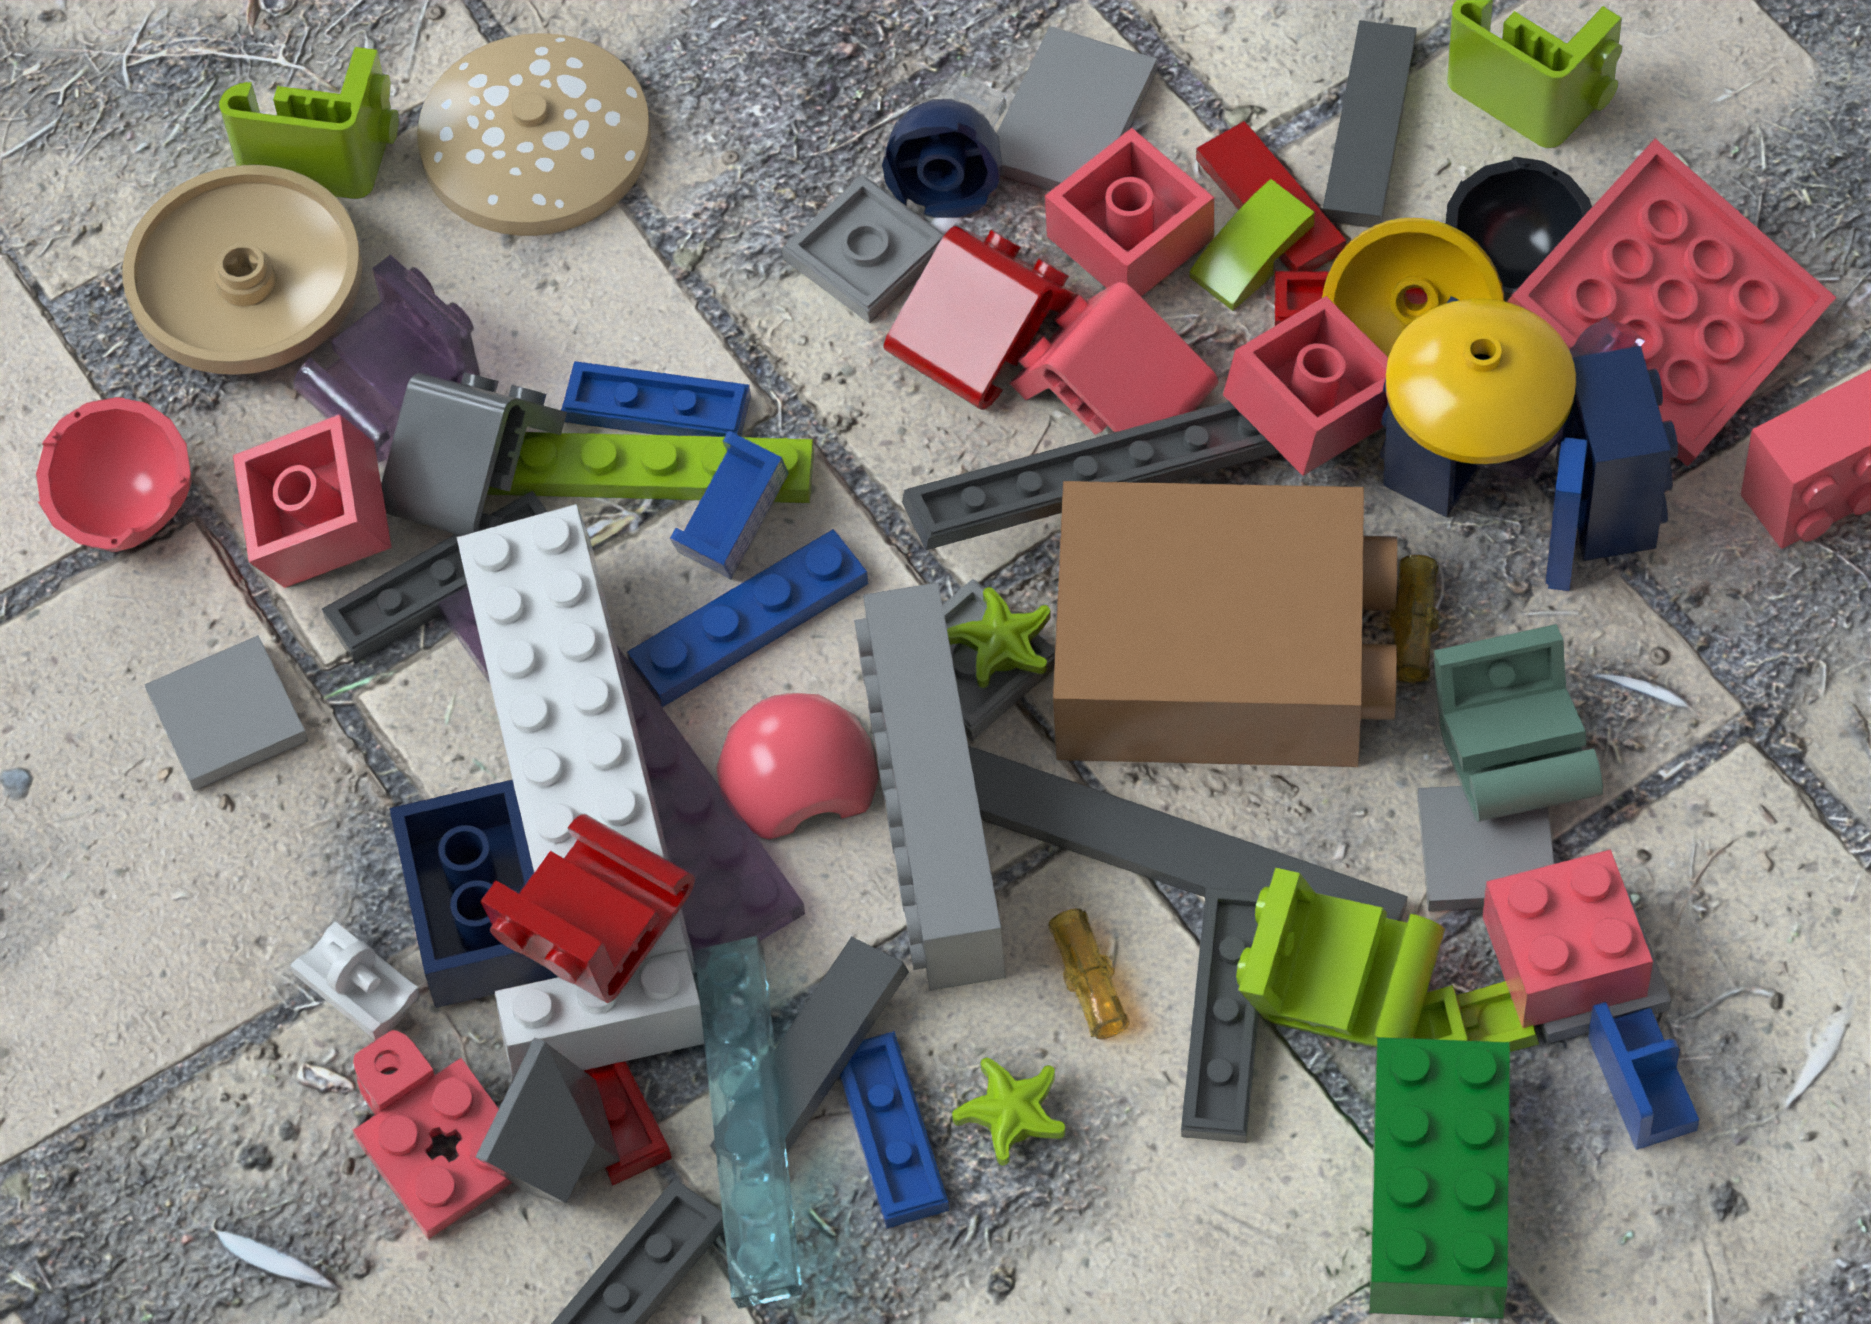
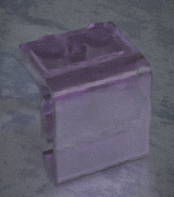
[294,254,480,463]

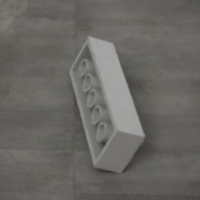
[854,582,1006,991]

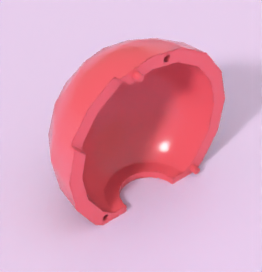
[36,397,192,552]
[716,693,879,840]

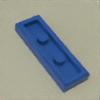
[561,361,751,437]
[1545,438,1587,591]
[839,1031,949,1229]

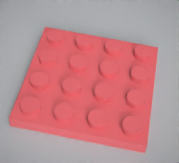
[1507,138,1836,466]

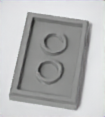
[997,26,1157,191]

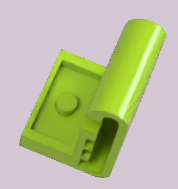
[1447,0,1623,148]
[219,47,399,199]
[1236,868,1445,1048]

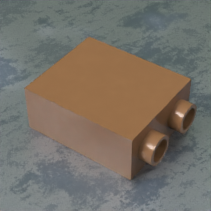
[1053,481,1397,767]

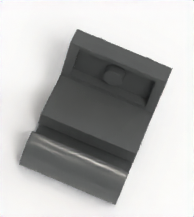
[381,372,567,536]

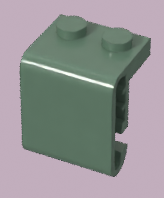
[1433,624,1603,822]

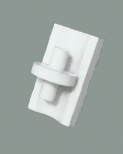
[290,921,420,1040]

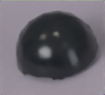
[1445,156,1592,302]

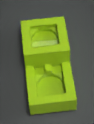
[1189,179,1315,311]
[1413,981,1539,1052]

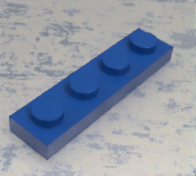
[627,529,869,708]

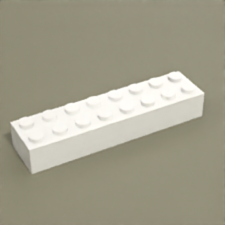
[457,504,697,973]

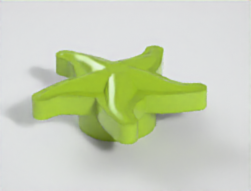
[947,587,1051,688]
[952,1057,1066,1166]

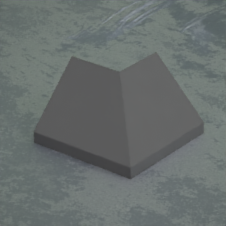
[476,1037,620,1203]

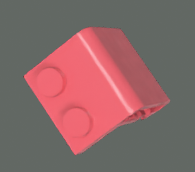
[1009,282,1219,435]

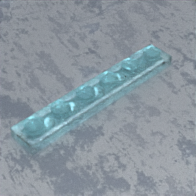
[695,936,803,1309]

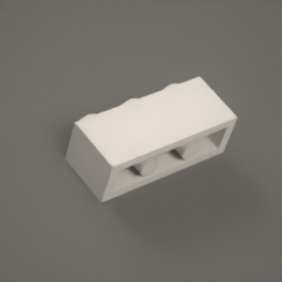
[495,950,704,1080]

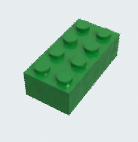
[1369,1037,1510,1319]

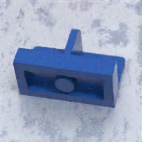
[1588,1002,1699,1150]

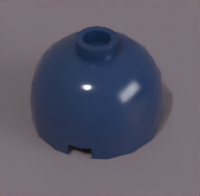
[882,99,1002,218]

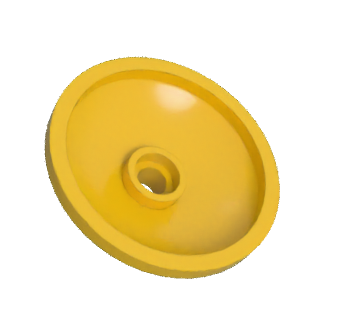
[1322,218,1505,358]
[1386,298,1576,464]

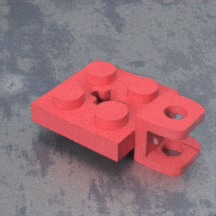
[353,1030,512,1240]

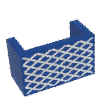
[670,431,789,579]

